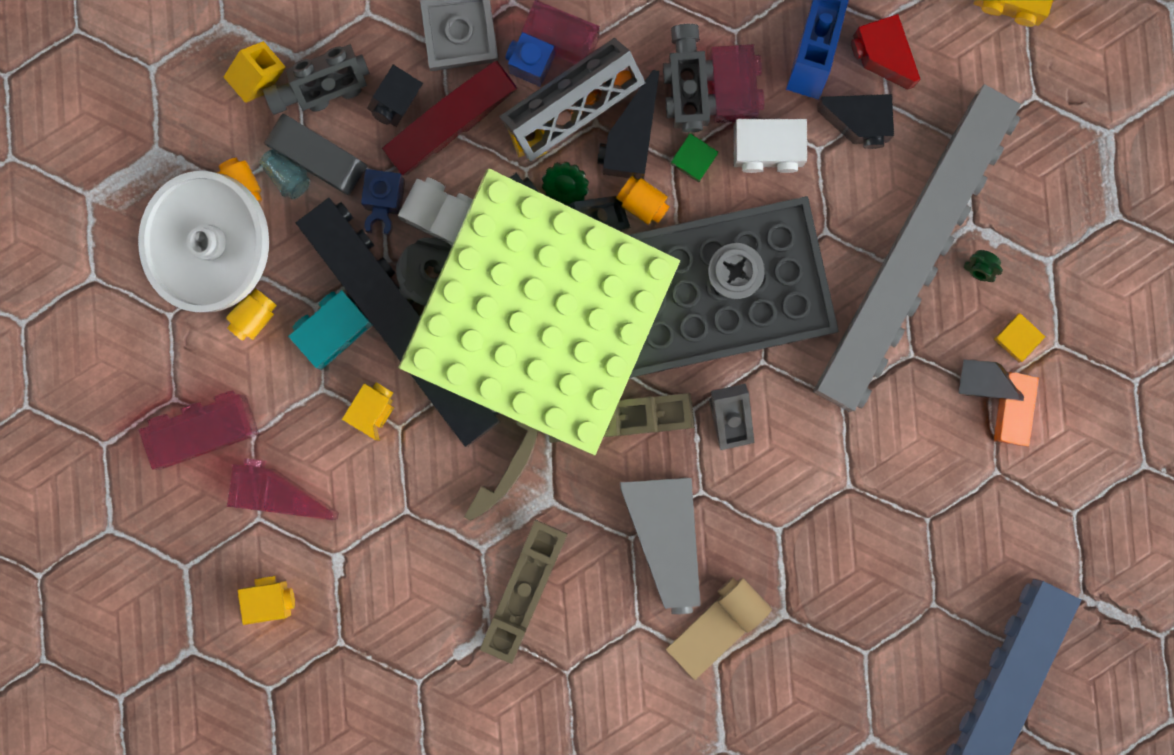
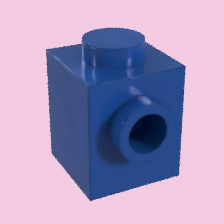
[505,32,555,87]

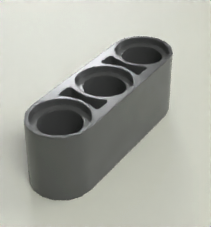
[264,114,368,196]

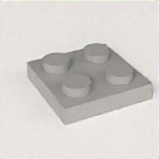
[420,0,499,71]

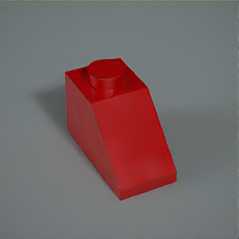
[851,14,921,90]

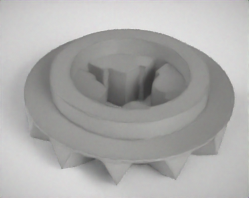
[708,243,765,300]

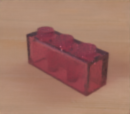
[139,391,260,470]

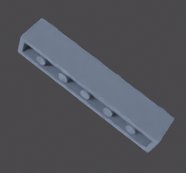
[946,579,1082,755]

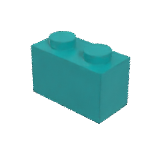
[288,290,373,370]

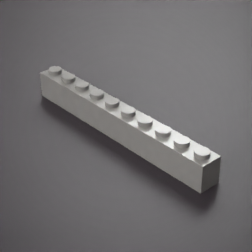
[813,84,1021,412]

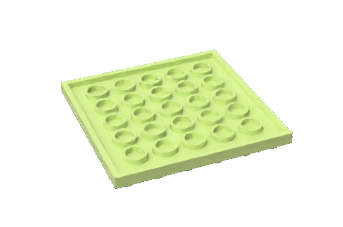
[398,169,680,455]

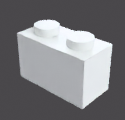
[734,119,807,173]

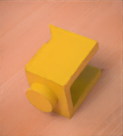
[342,382,395,441]

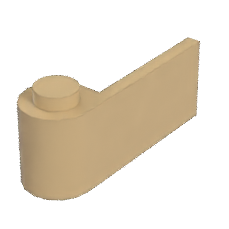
[666,577,772,680]

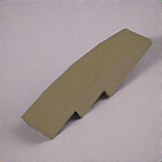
[549,393,695,443]

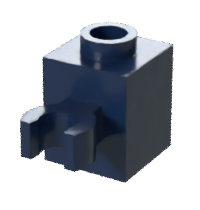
[361,169,405,236]

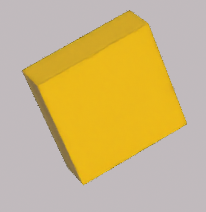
[994,313,1046,363]

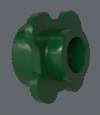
[964,250,1003,282]

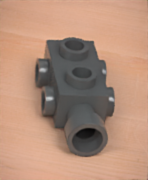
[663,24,716,133]
[263,44,370,115]

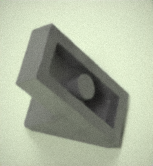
[709,384,755,450]

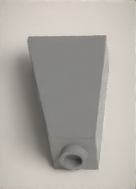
[620,478,700,614]

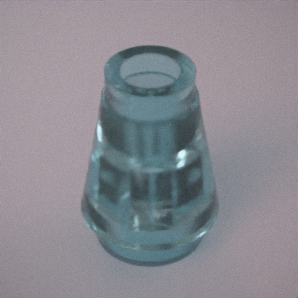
[259,150,311,199]

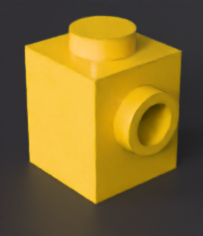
[223,41,286,103]
[238,576,295,625]

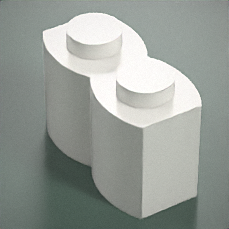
[398,177,473,246]

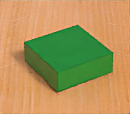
[670,134,719,182]

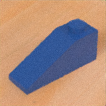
[786,0,849,100]

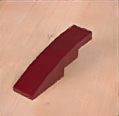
[382,61,518,176]

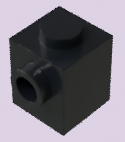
[367,64,423,127]

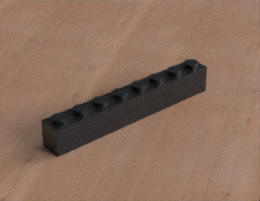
[295,198,500,447]

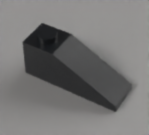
[597,70,660,180]

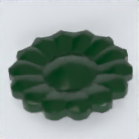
[542,162,589,206]

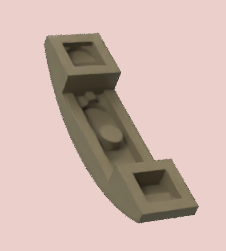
[464,421,539,521]
[480,519,568,664]

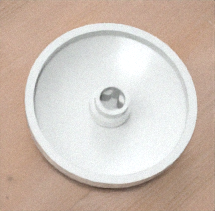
[138,171,269,312]

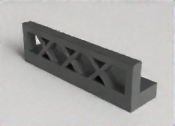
[499,38,646,162]

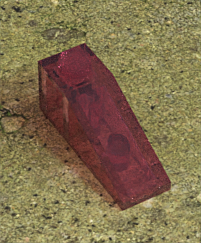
[227,458,339,520]

